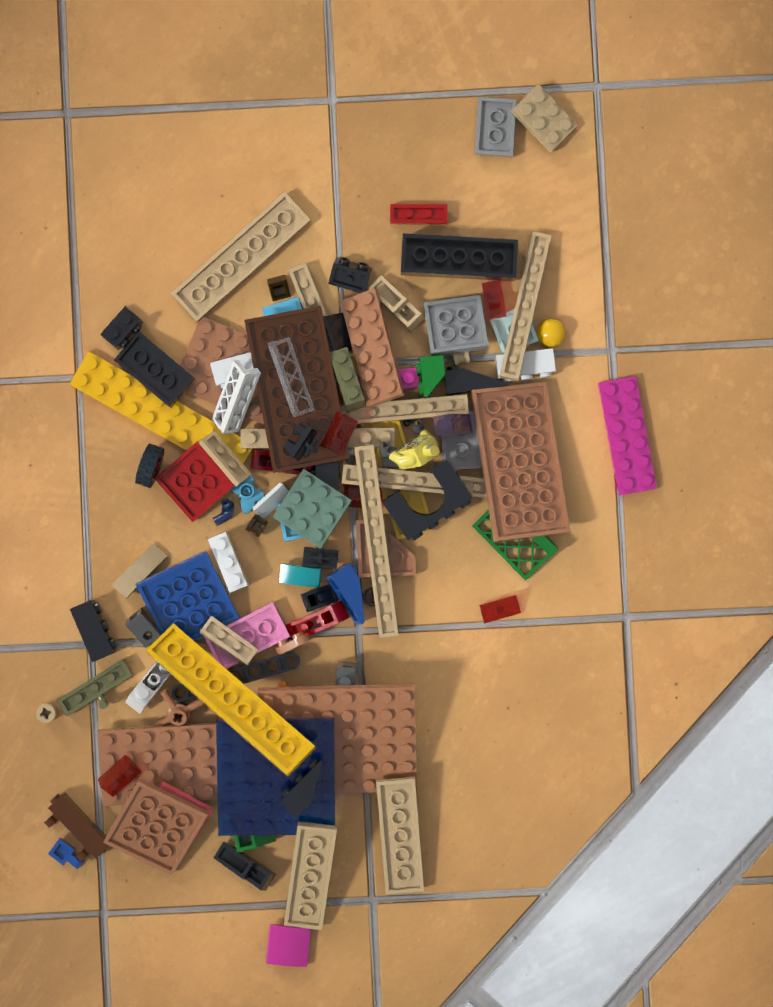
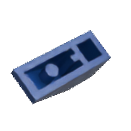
[325,563,365,625]

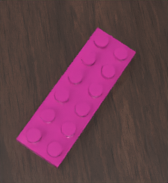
[598,376,657,496]

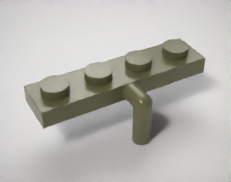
[57,659,133,716]

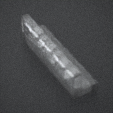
[267,337,315,418]

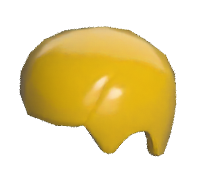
[536,318,566,348]

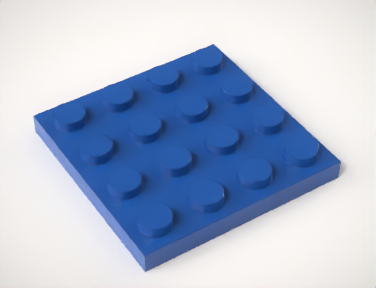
[136,550,240,641]

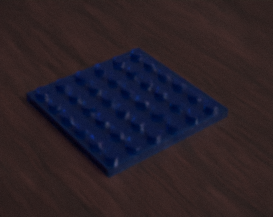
[216,718,336,836]

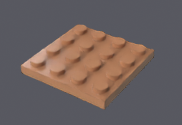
[103,778,208,875]

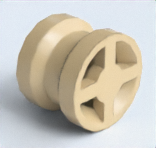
[452,352,470,366]
[36,703,58,723]

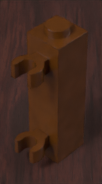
[44,793,109,862]

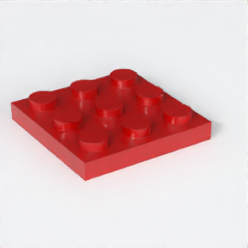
[155,441,235,522]

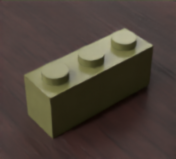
[330,347,365,412]

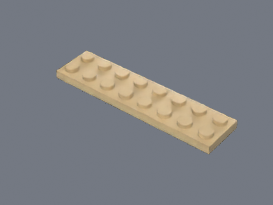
[171,192,311,322]

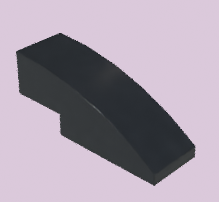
[213,841,276,891]

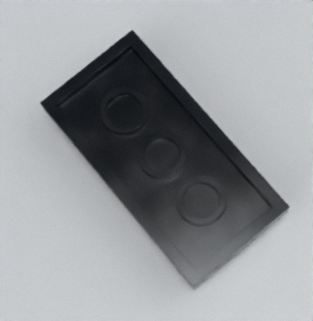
[114,331,196,408]

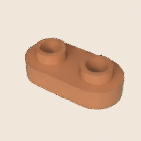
[275,631,311,655]

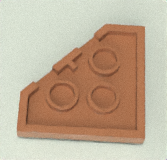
[356,520,416,578]

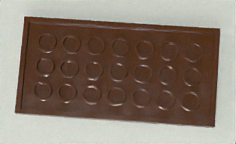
[244,306,350,473]

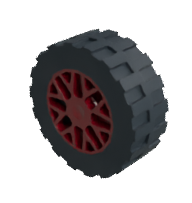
[135,443,165,488]

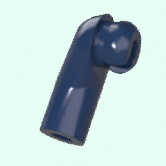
[213,499,234,526]

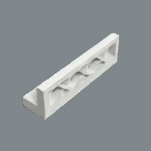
[212,360,261,434]

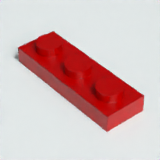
[390,204,448,225]

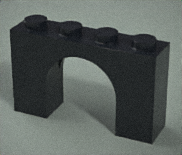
[382,458,473,540]

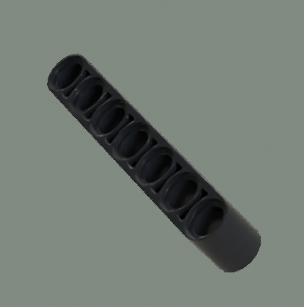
[171,652,301,702]

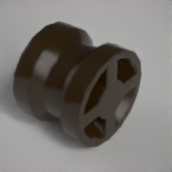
[245,514,269,538]

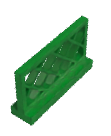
[472,509,559,581]

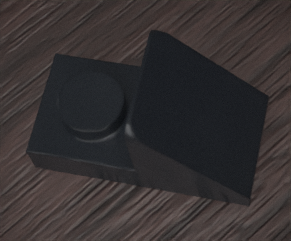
[301,584,339,612]

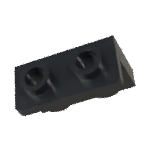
[328,257,372,293]
[100,306,143,350]

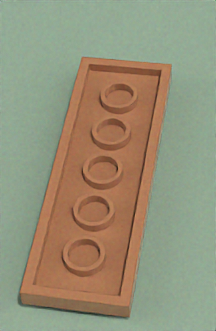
[340,288,405,408]

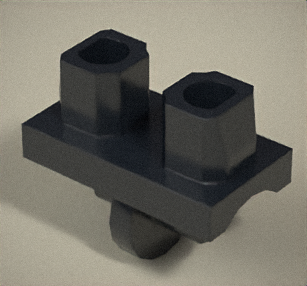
[284,424,318,461]
[302,547,339,569]

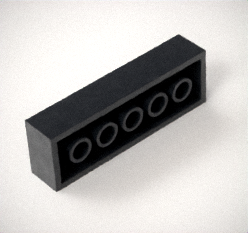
[401,233,518,281]

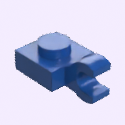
[48,838,84,869]

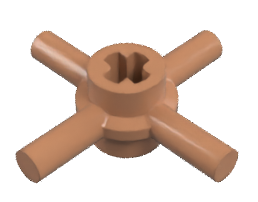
[153,689,205,726]

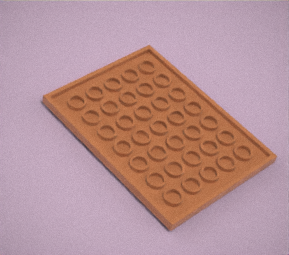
[258,683,417,795]

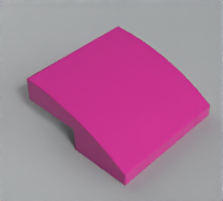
[266,924,311,967]

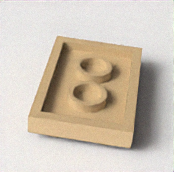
[510,84,577,152]

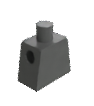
[126,607,161,648]
[335,661,358,685]

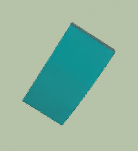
[279,563,322,587]

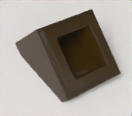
[267,275,291,301]

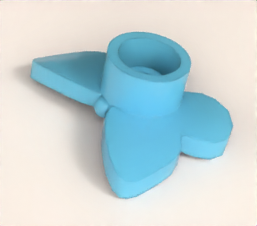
[230,475,264,514]

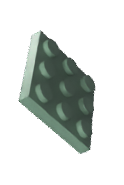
[273,469,352,549]

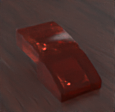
[482,280,507,320]

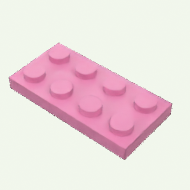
[204,602,290,669]

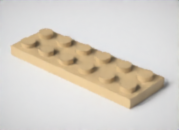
[376,777,424,895]
[284,821,337,930]

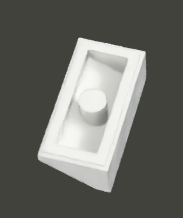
[253,483,289,519]

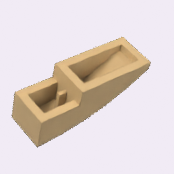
[368,275,424,332]
[112,543,168,598]

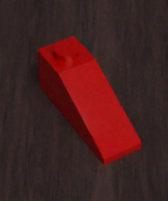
[286,600,349,640]

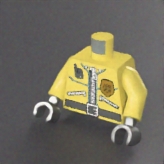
[379,419,440,470]

